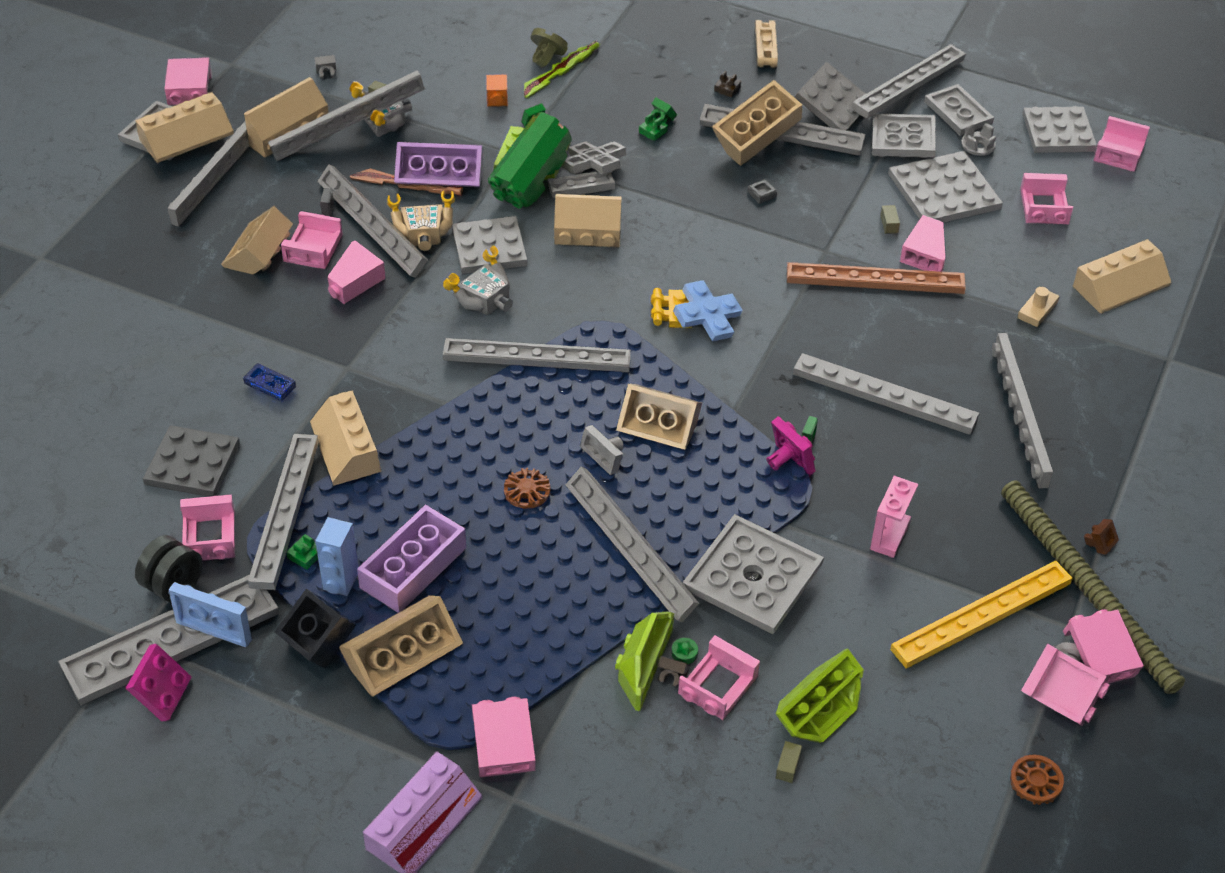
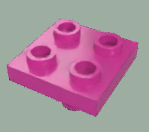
[766,416,816,476]
[125,644,192,722]

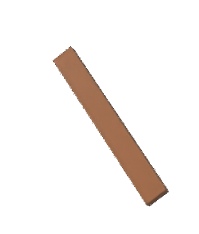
[787,262,966,294]

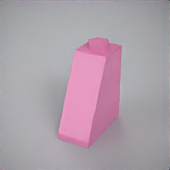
[900,215,945,272]
[328,241,385,304]

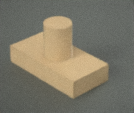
[1017,287,1059,327]

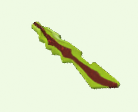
[524,41,600,98]

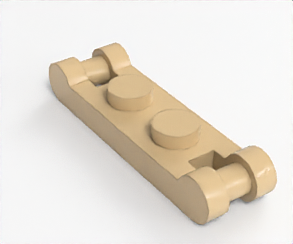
[755,20,778,68]

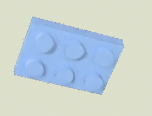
[169,582,252,648]

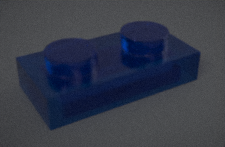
[243,363,296,401]

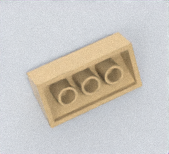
[244,77,329,157]
[712,80,802,166]
[135,92,234,163]
[1073,239,1171,314]
[310,390,381,486]
[339,596,463,696]

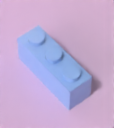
[315,517,358,596]

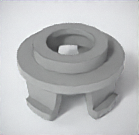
[961,123,996,156]

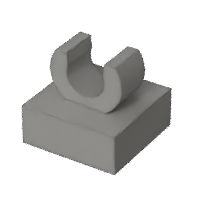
[315,55,336,79]

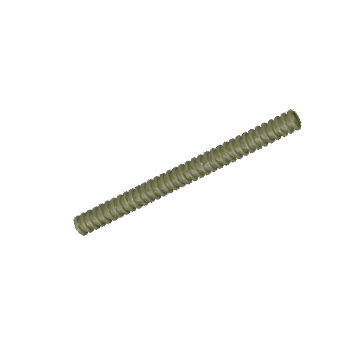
[1001,480,1185,694]

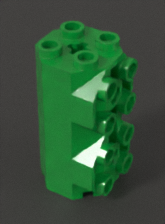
[488,112,572,209]

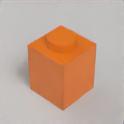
[486,75,508,106]

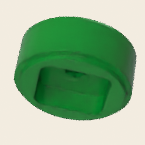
[671,638,698,665]

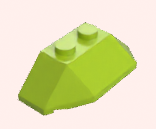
[615,612,674,711]
[776,648,864,743]

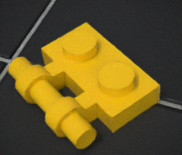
[651,288,692,328]

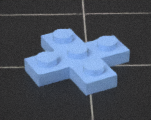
[673,280,743,342]

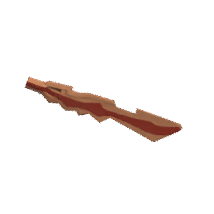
[350,169,463,195]

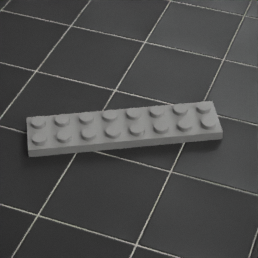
[58,575,279,706]

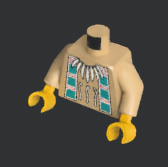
[387,191,455,251]

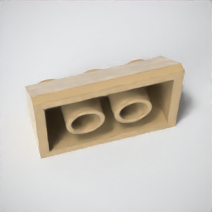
[554,194,621,247]
[221,206,293,274]
[616,384,702,450]

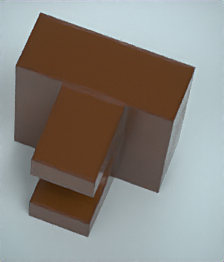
[1084,519,1119,555]

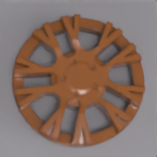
[504,468,550,509]
[1010,755,1064,805]

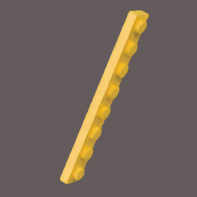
[890,561,1072,669]

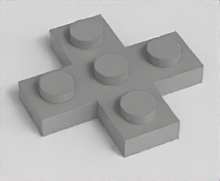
[562,141,626,174]

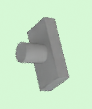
[580,425,623,475]

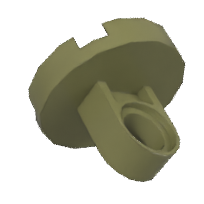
[530,28,568,68]

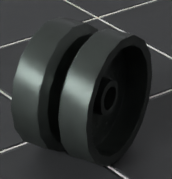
[135,535,202,603]

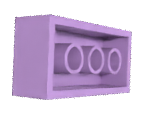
[357,505,466,613]

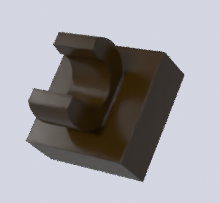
[714,71,741,98]
[658,656,690,687]

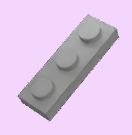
[548,172,615,199]

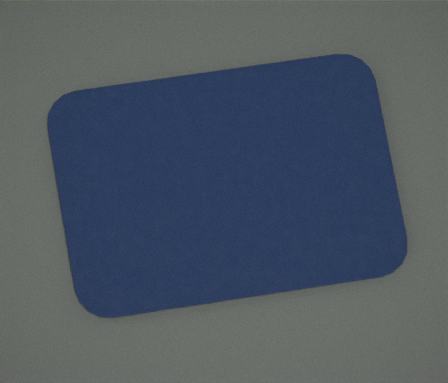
[247,321,813,750]

